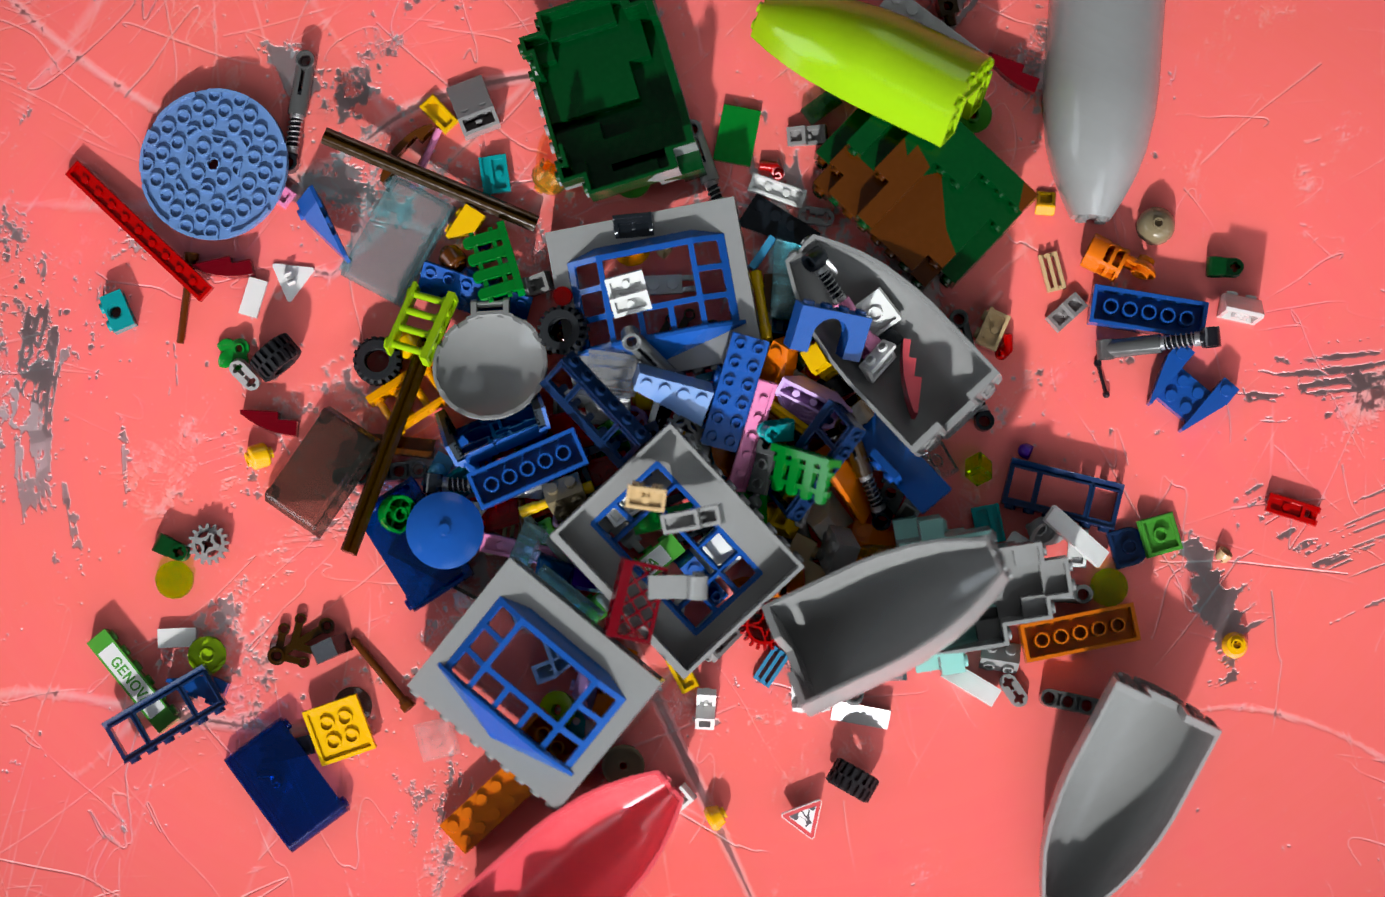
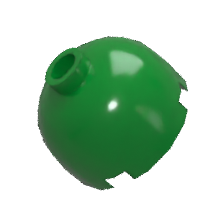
[377,494,415,534]

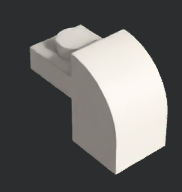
[695,688,717,730]

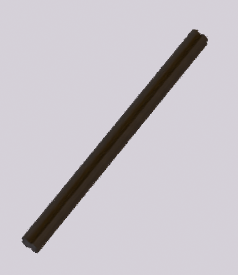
[321,127,540,232]
[340,337,427,556]

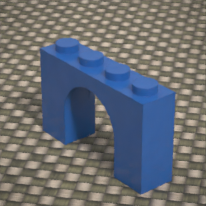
[783,298,872,362]

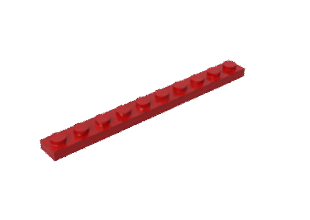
[65,160,214,302]

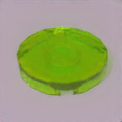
[155,561,194,599]
[1089,568,1128,607]

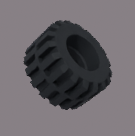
[537,305,590,355]
[250,333,302,382]
[353,336,403,386]
[826,758,879,803]

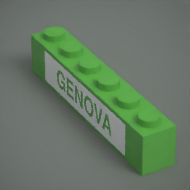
[582,534,686,624]
[87,629,180,733]

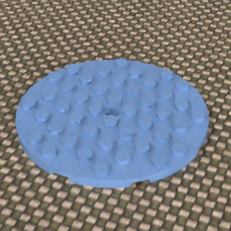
[139,88,289,240]

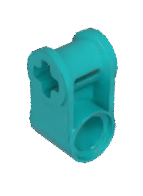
[756,418,795,443]

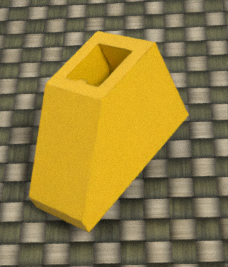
[445,204,486,240]

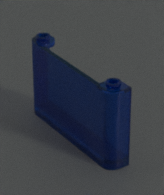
[353,476,474,612]
[224,717,350,852]

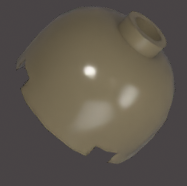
[1136,207,1175,245]

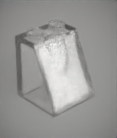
[588,349,641,397]

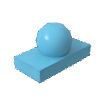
[421,451,454,486]

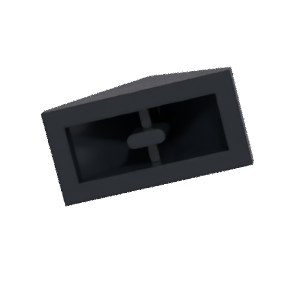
[310,632,353,665]

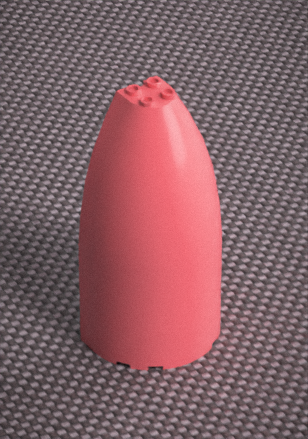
[455,770,684,897]

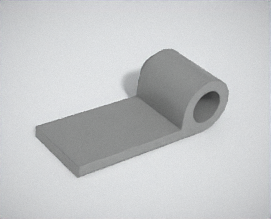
[648,571,708,600]

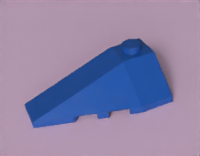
[296,185,351,263]

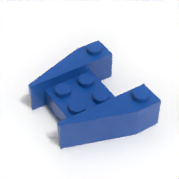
[1146,346,1240,433]

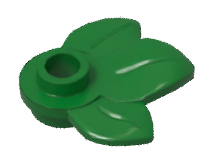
[217,338,250,372]

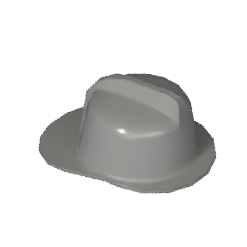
[1025,517,1063,545]

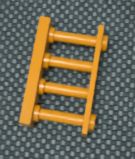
[365,362,448,436]

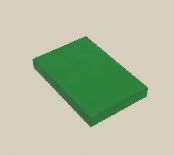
[713,104,761,167]

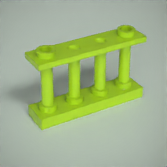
[384,281,459,367]

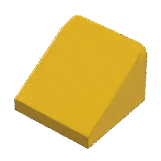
[1035,191,1056,216]

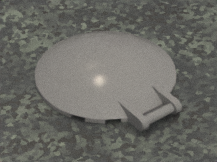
[432,297,548,420]

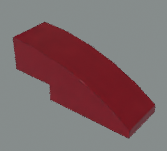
[988,52,1040,96]
[192,256,256,279]
[240,409,299,437]

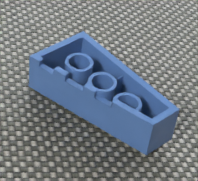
[632,363,714,426]

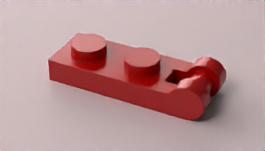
[1264,492,1321,527]

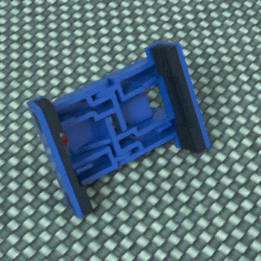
[434,393,551,473]

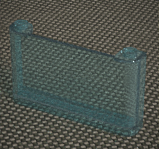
[339,175,457,308]

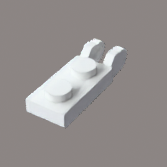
[644,274,696,296]

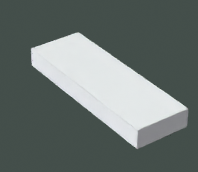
[747,172,808,209]

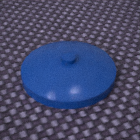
[406,491,484,570]

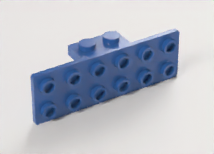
[418,260,533,321]
[700,332,770,452]
[862,413,952,514]

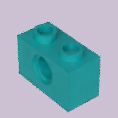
[98,289,138,335]

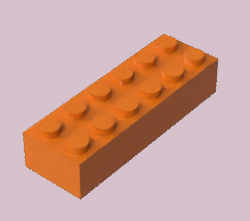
[1017,602,1141,663]
[439,768,532,854]

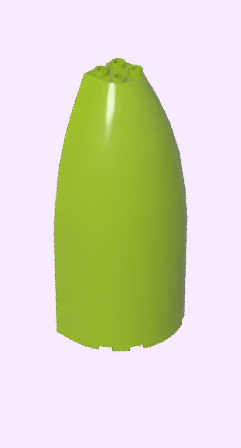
[751,0,994,147]

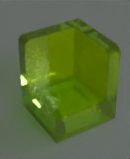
[965,452,992,486]

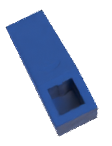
[674,549,728,606]
[166,676,231,705]

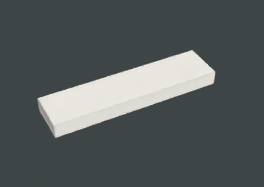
[1042,505,1109,568]

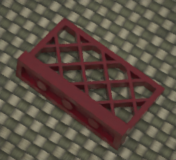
[603,557,669,645]

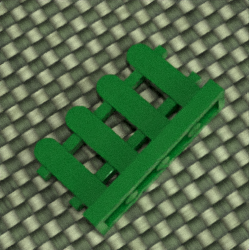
[463,220,526,303]
[769,443,842,504]

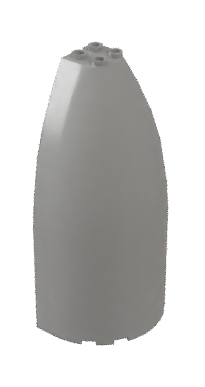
[1042,0,1166,225]
[785,234,1002,457]
[761,538,1013,717]
[1039,672,1222,897]

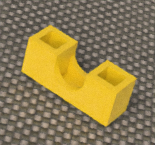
[800,343,839,382]

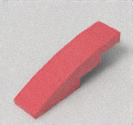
[900,338,922,420]

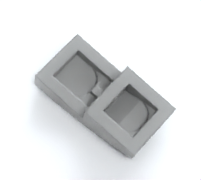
[786,124,828,147]
[1045,292,1088,333]

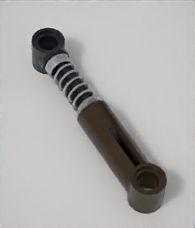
[834,412,893,531]

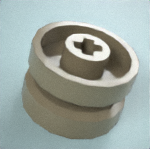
[602,744,645,782]

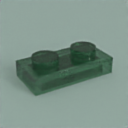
[800,91,842,126]

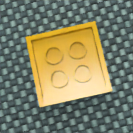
[302,693,377,766]

